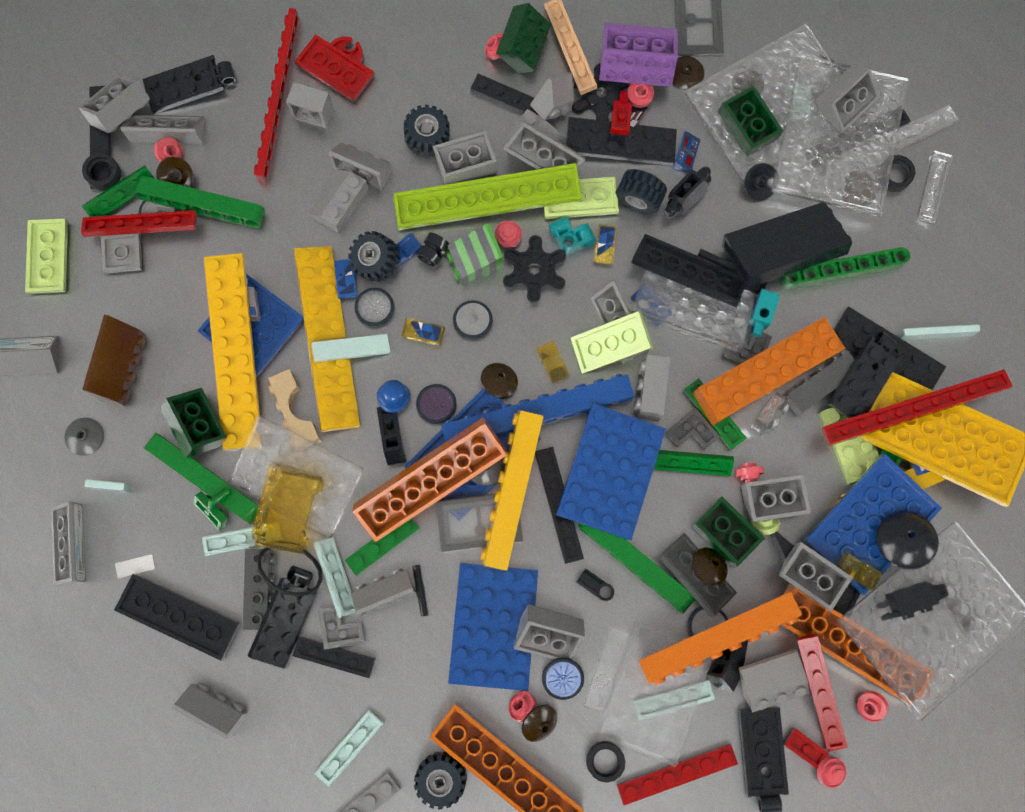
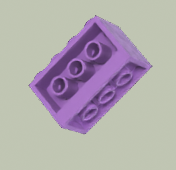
[599,23,678,87]

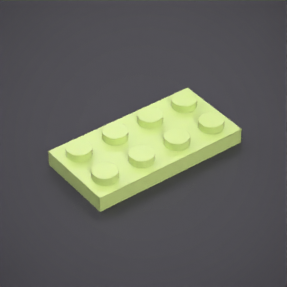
[544,177,619,219]
[25,218,68,294]
[571,311,653,374]
[819,408,879,484]

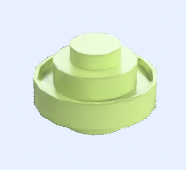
[750,518,780,535]

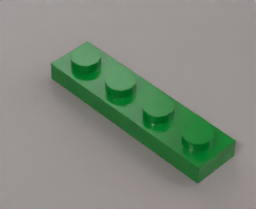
[82,165,155,217]
[683,378,747,451]
[654,450,734,476]
[344,518,420,576]

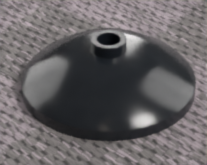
[876,511,939,570]

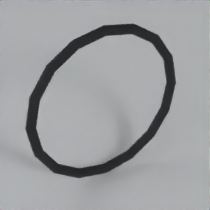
[257,543,323,597]

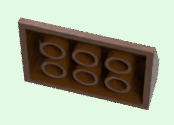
[82,314,146,406]

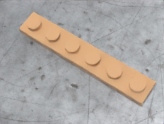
[544,0,597,95]

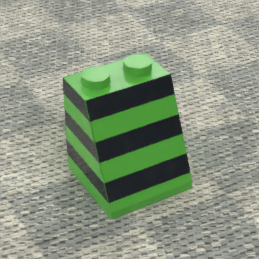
[446,223,503,285]

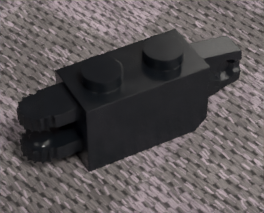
[664,166,711,220]
[876,581,949,621]

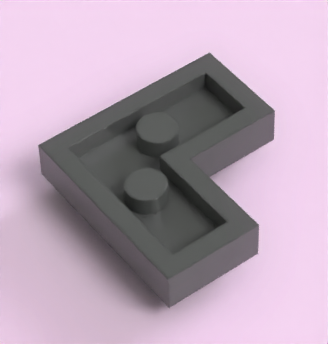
[722,333,772,364]
[665,408,720,450]

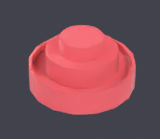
[485,33,503,60]
[627,83,654,108]
[154,137,182,162]
[495,221,522,248]
[735,462,765,483]
[509,691,537,723]
[857,691,889,722]
[817,756,847,788]

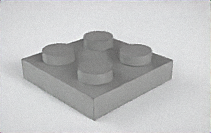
[101,234,142,274]

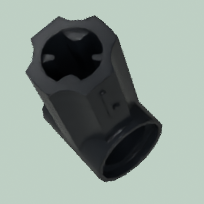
[576,568,614,602]

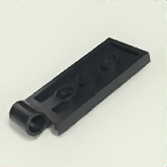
[142,55,236,114]
[828,331,901,419]
[247,565,318,669]
[738,707,789,812]

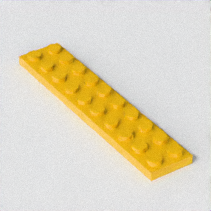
[293,246,360,432]
[204,253,263,450]

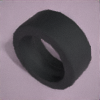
[82,153,121,191]
[877,155,916,192]
[586,741,626,783]

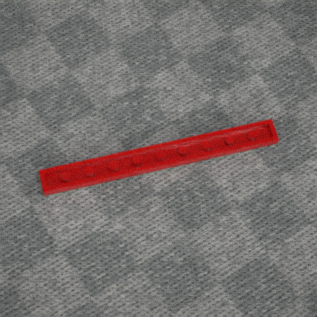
[254,8,299,183]
[822,369,1013,447]

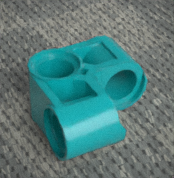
[549,216,597,254]

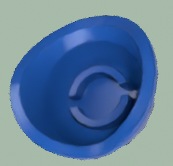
[377,380,411,413]

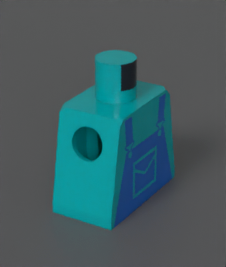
[747,289,780,337]

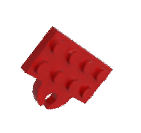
[294,34,375,102]

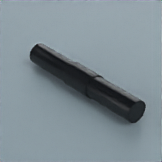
[412,565,428,617]

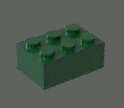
[496,3,552,74]
[718,85,783,157]
[160,387,227,459]
[691,496,765,568]

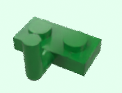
[193,488,231,531]

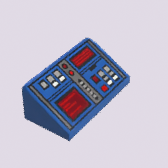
[673,131,700,173]

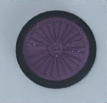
[416,384,457,424]

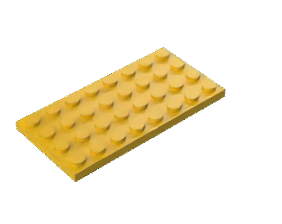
[858,372,1025,507]

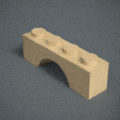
[268,369,321,451]

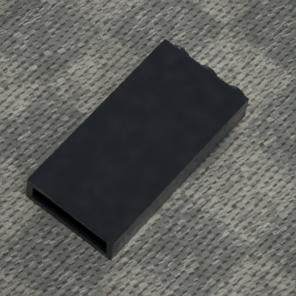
[722,201,852,288]

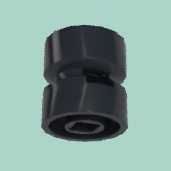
[416,232,449,268]

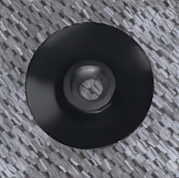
[744,163,778,200]

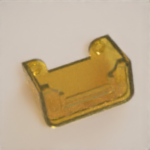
[251,461,324,554]

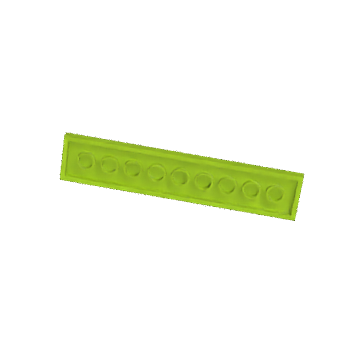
[393,163,582,230]

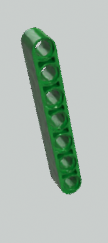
[134,176,265,228]
[780,247,910,290]
[144,432,262,524]
[578,524,695,614]

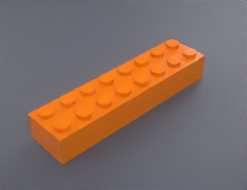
[693,317,846,426]
[352,417,507,542]
[781,584,934,708]
[638,592,802,686]
[429,703,585,812]

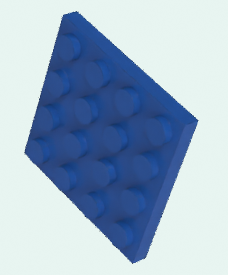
[197,274,304,377]

